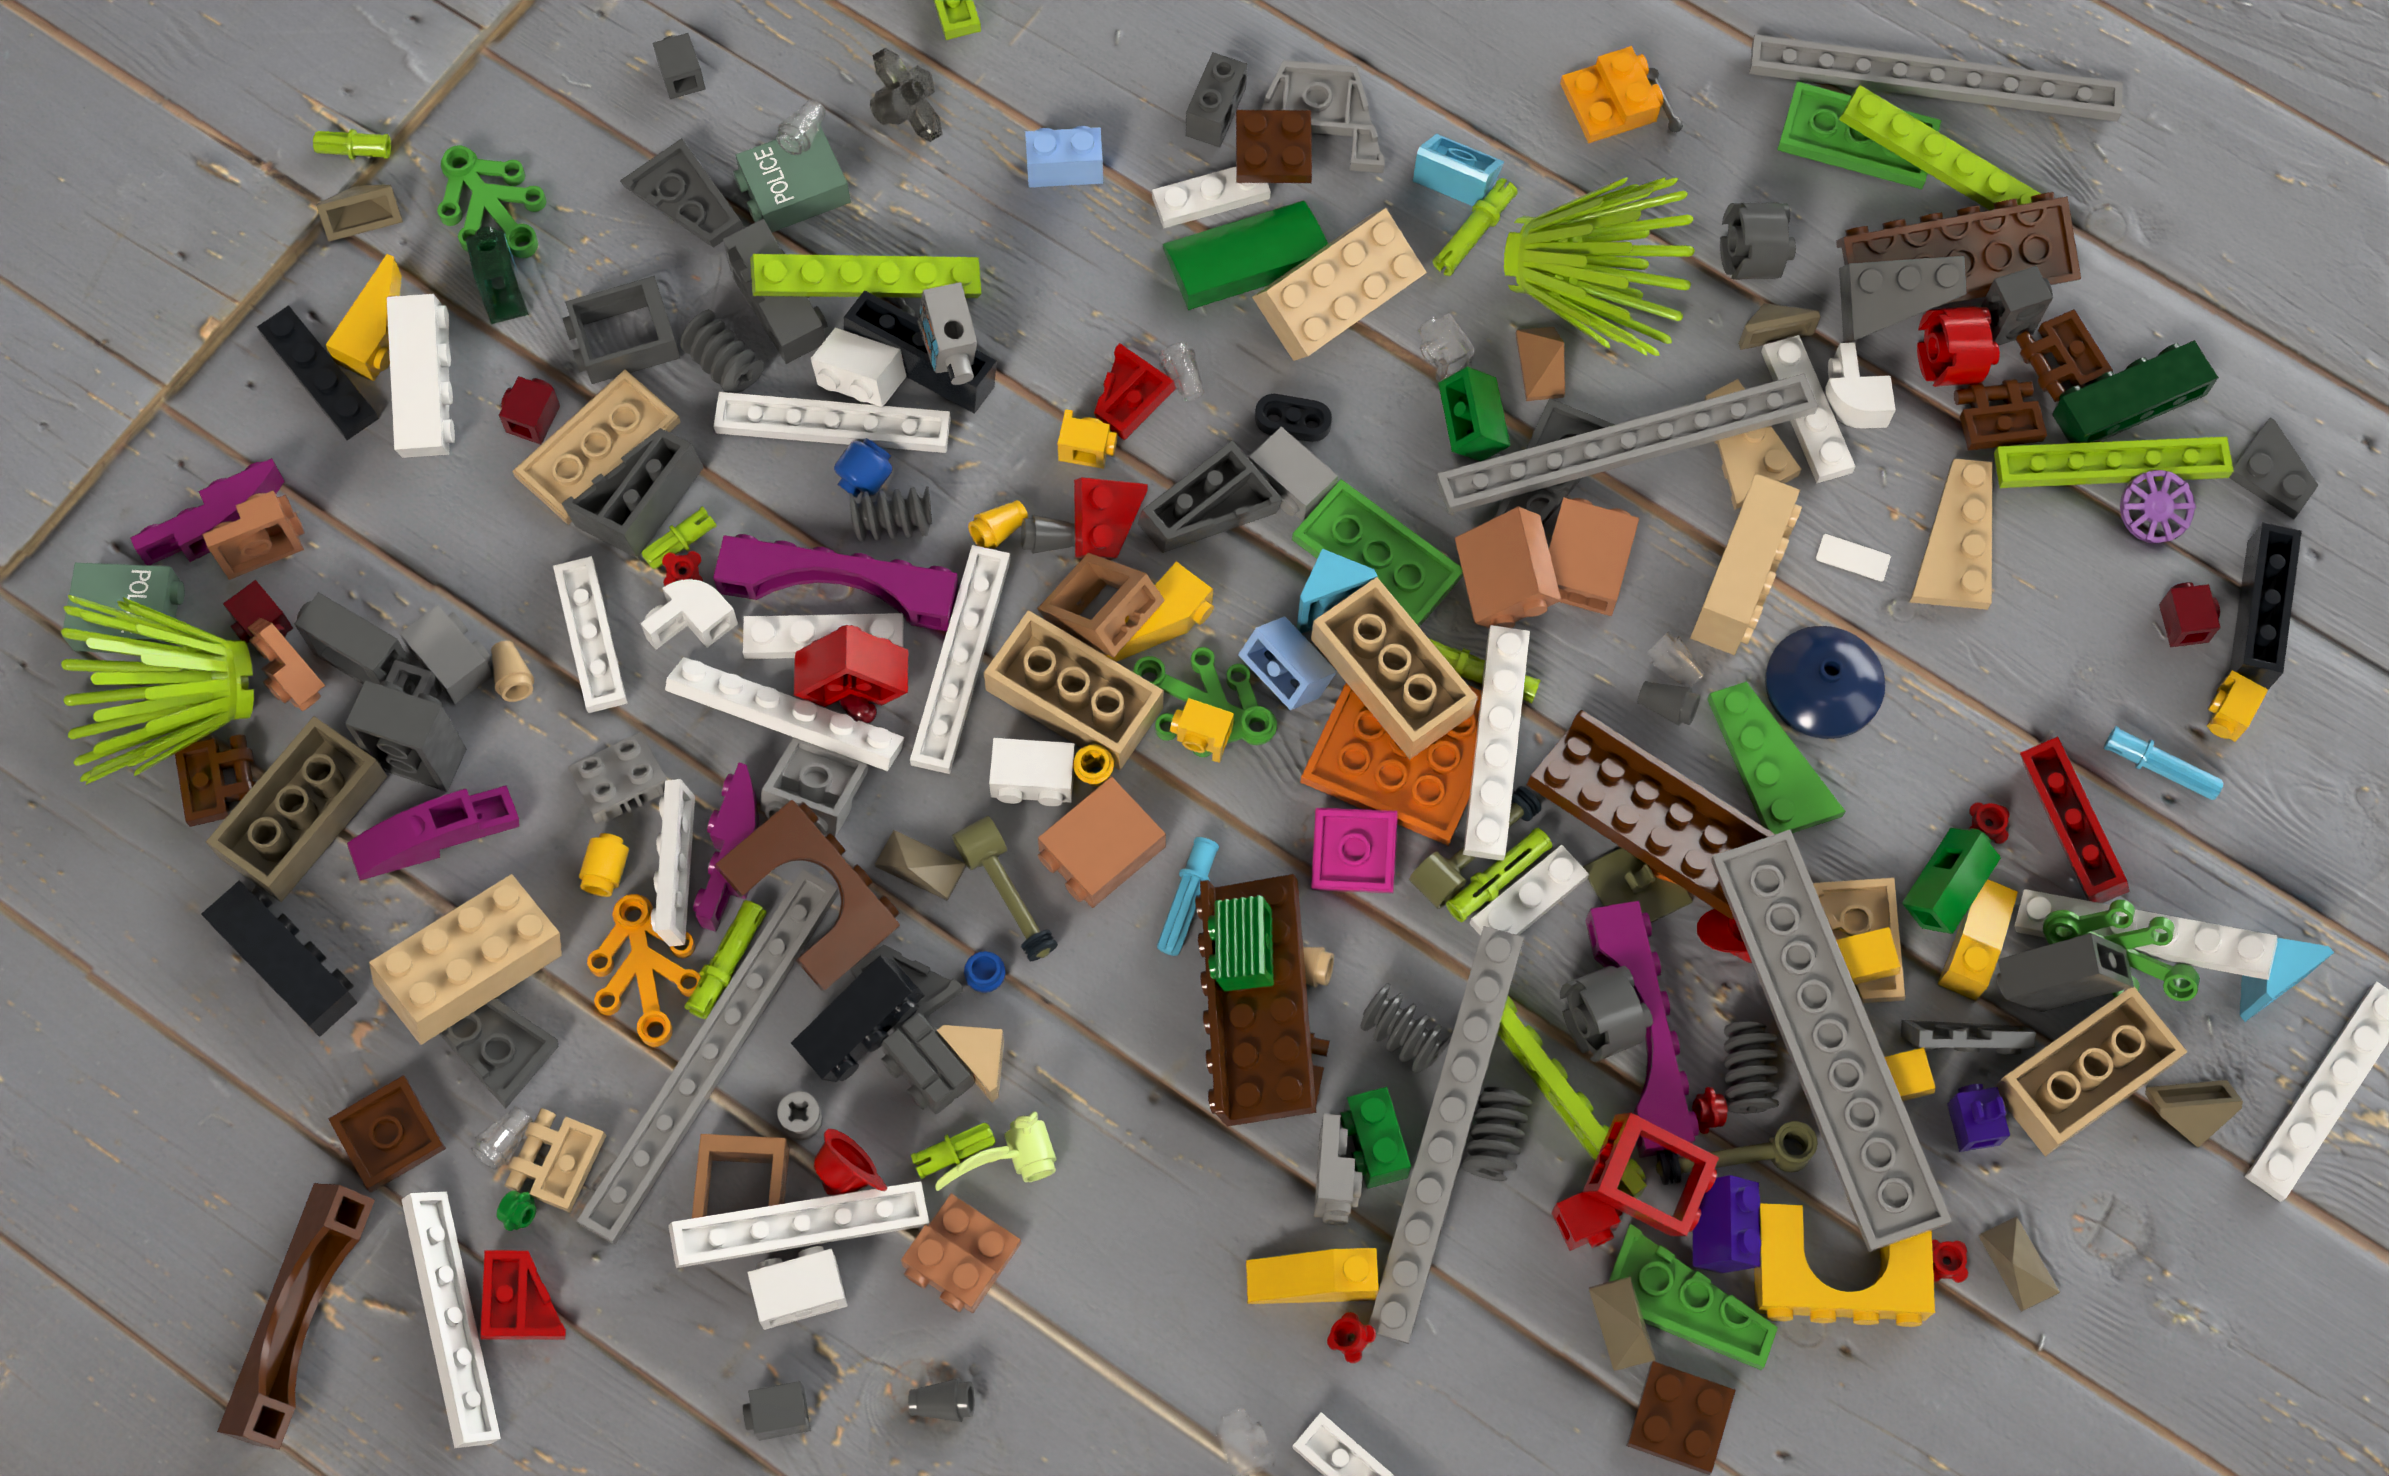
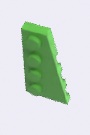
[1707,681,1846,834]
[1608,1223,1778,1370]

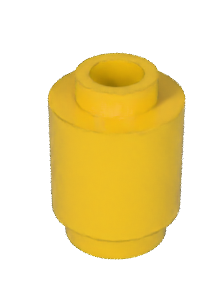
[579,833,629,897]

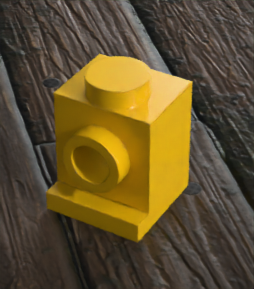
[1057,409,1117,469]
[2207,670,2268,742]
[1170,698,1234,763]

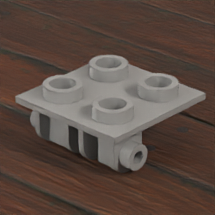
[568,732,667,824]

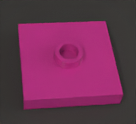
[1311,808,1398,894]

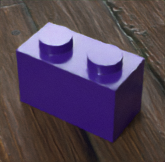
[1692,1175,1761,1273]

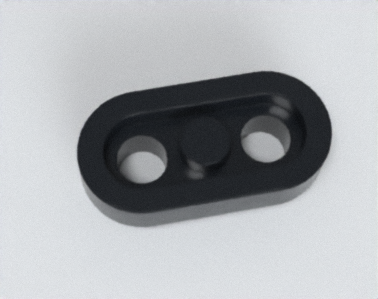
[1255,394,1332,442]

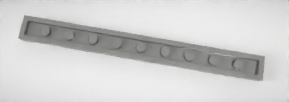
[1749,35,2123,122]
[1436,374,1818,514]
[577,869,839,1245]
[1369,926,1524,1344]

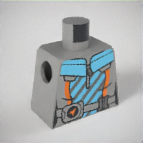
[918,282,977,385]

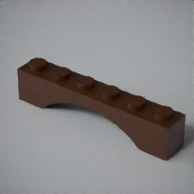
[217,1183,375,1450]

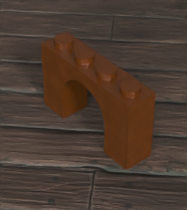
[714,799,900,991]

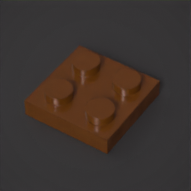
[1236,110,1312,183]
[328,1075,446,1193]
[1626,1361,1736,1475]

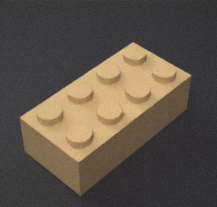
[1252,208,1427,361]
[1690,473,1802,655]
[1311,577,1477,759]
[984,610,1164,771]
[369,874,562,1045]
[1995,987,2187,1157]

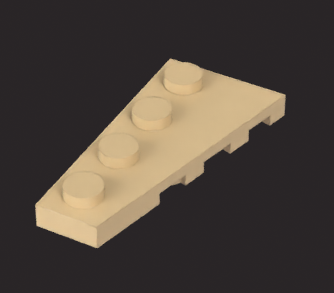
[1909,459,1992,610]

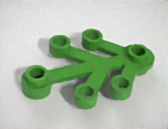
[437,145,546,258]
[1133,647,1277,757]
[2043,900,2200,1001]

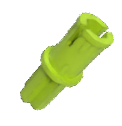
[313,129,391,160]
[642,506,717,569]
[910,1122,996,1179]

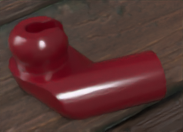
[840,694,877,724]

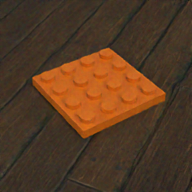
[1300,683,1482,846]

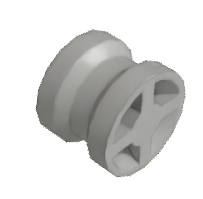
[777,1091,823,1140]

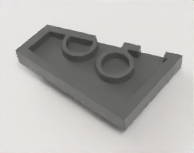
[620,138,745,248]
[1901,1020,2036,1055]

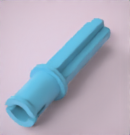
[2104,726,2224,800]
[1157,837,1219,956]

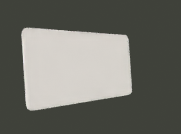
[1816,534,1891,582]

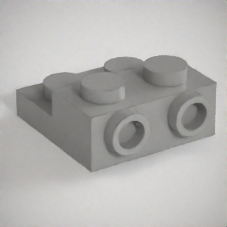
[760,737,869,838]
[1314,1114,1362,1225]

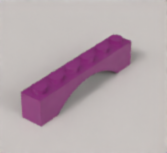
[713,534,959,631]
[1585,901,1699,1158]

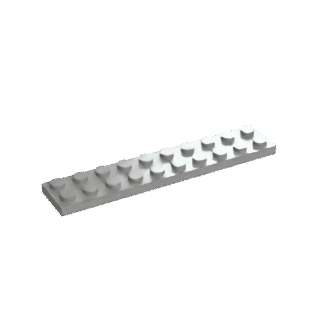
[1711,829,1952,1252]

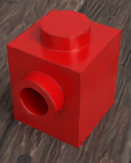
[1551,1192,1622,1251]

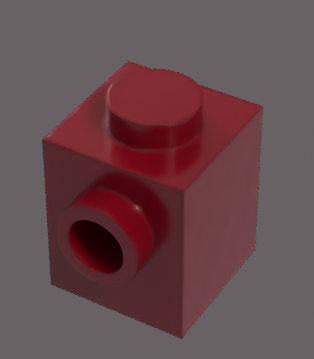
[499,376,560,445]
[223,580,293,644]
[2159,582,2221,648]

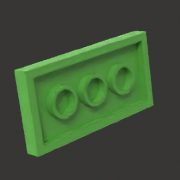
[1777,81,1942,189]
[1292,479,1463,627]

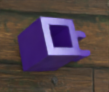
[1947,1084,2010,1152]

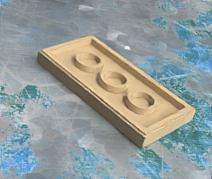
[512,369,681,525]

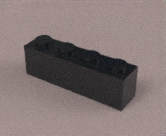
[844,290,997,414]
[2229,522,2302,690]
[201,880,358,1037]

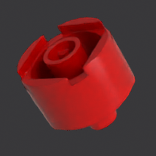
[1917,306,2000,387]

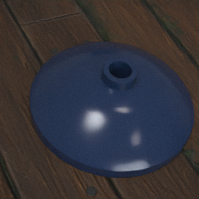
[1765,626,1885,739]

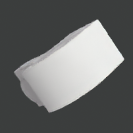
[1824,343,1896,428]
[641,579,738,650]

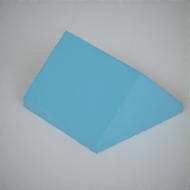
[1413,134,1504,206]
[1297,549,1378,634]
[2240,938,2334,1022]

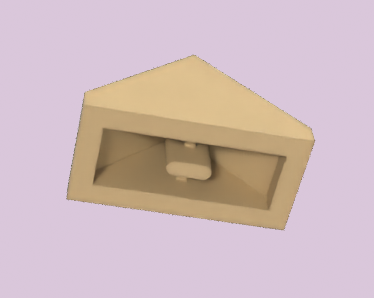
[937,1025,1004,1103]

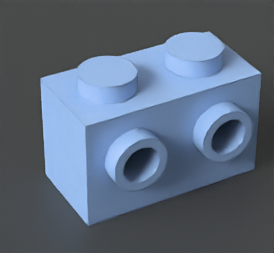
[1025,126,1103,188]
[1238,616,1338,711]

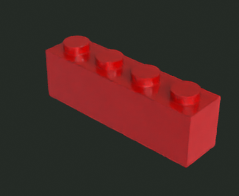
[2020,736,2130,903]

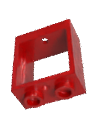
[1583,1113,1719,1236]

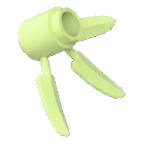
[935,1111,1057,1191]

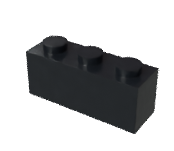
[791,955,925,1082]

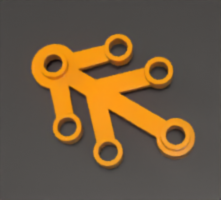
[587,894,701,1047]

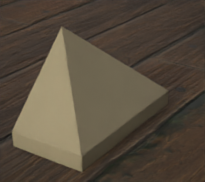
[316,185,403,242]
[1738,303,1821,350]
[875,830,966,901]
[2145,1080,2243,1148]
[1979,1216,2060,1312]
[1589,1276,1656,1371]

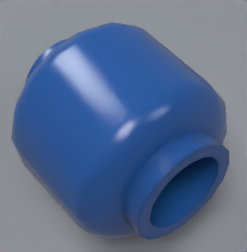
[834,438,893,498]

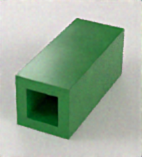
[1902,828,2001,934]

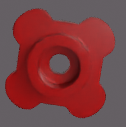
[662,551,703,586]
[1968,802,2010,844]
[1692,1087,1728,1134]
[1932,1239,1968,1283]
[1327,1312,1376,1363]

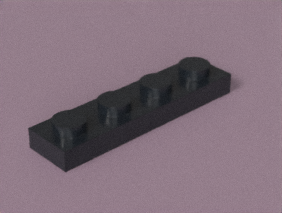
[257,305,379,440]

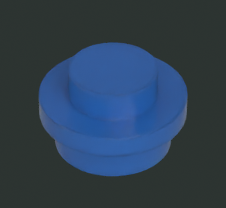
[964,951,1006,993]

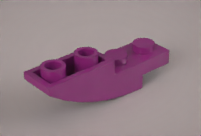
[130,458,285,565]
[693,762,759,932]
[347,785,519,881]

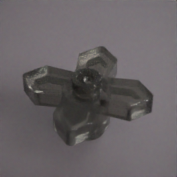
[870,48,943,142]

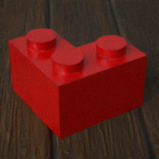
[794,625,908,707]

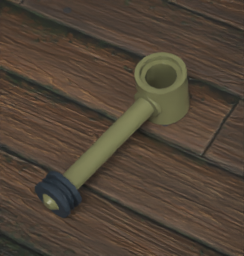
[1409,786,1542,909]
[952,816,1058,961]
[1656,1121,1818,1185]

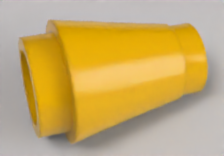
[968,500,1029,549]
[1073,744,1114,786]

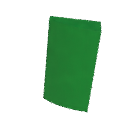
[1163,200,1328,310]

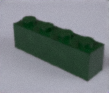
[2052,340,2219,443]

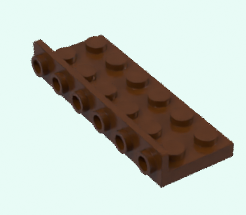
[1836,192,2081,305]
[1526,710,1775,920]
[1195,874,1317,1127]

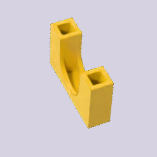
[1836,927,1936,1101]
[1754,1203,1935,1327]

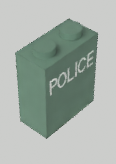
[733,123,851,233]
[62,562,185,653]

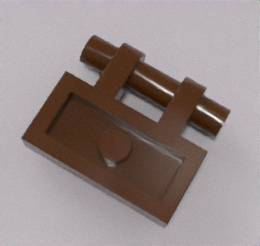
[2015,309,2113,402]
[1954,379,2047,451]
[175,734,256,827]

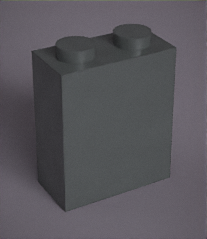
[1997,933,2134,1012]

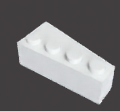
[387,294,455,458]

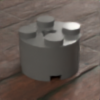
[1720,202,1796,280]
[1560,965,1653,1062]

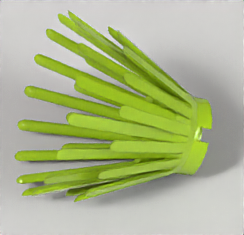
[1504,177,1695,356]
[61,595,254,785]

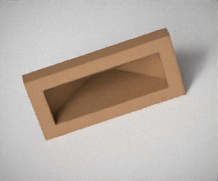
[1515,327,1565,401]

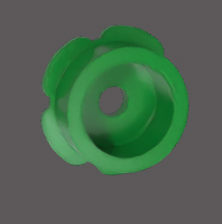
[497,1190,536,1231]

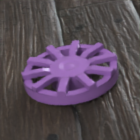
[2120,470,2196,543]

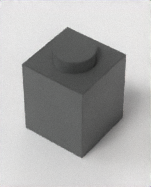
[653,33,706,100]
[743,1381,811,1441]

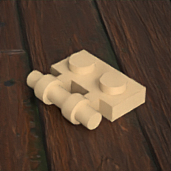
[504,1108,607,1213]

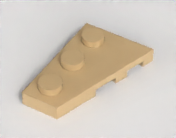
[1704,379,1802,510]
[1813,878,1905,1003]

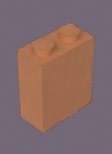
[1549,497,1639,616]
[1455,506,1561,628]
[1038,776,1166,908]

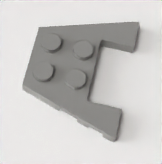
[1260,60,1385,173]

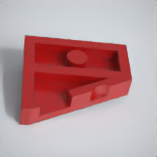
[1094,343,1176,441]
[1074,477,1148,560]
[481,1250,566,1340]

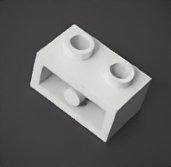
[811,328,907,407]
[989,738,1075,806]
[747,1246,848,1330]

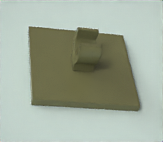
[1582,848,1693,923]

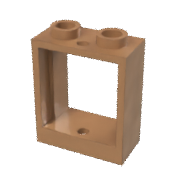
[1037,553,1165,657]
[692,1134,790,1219]

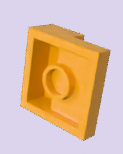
[1560,46,1663,144]

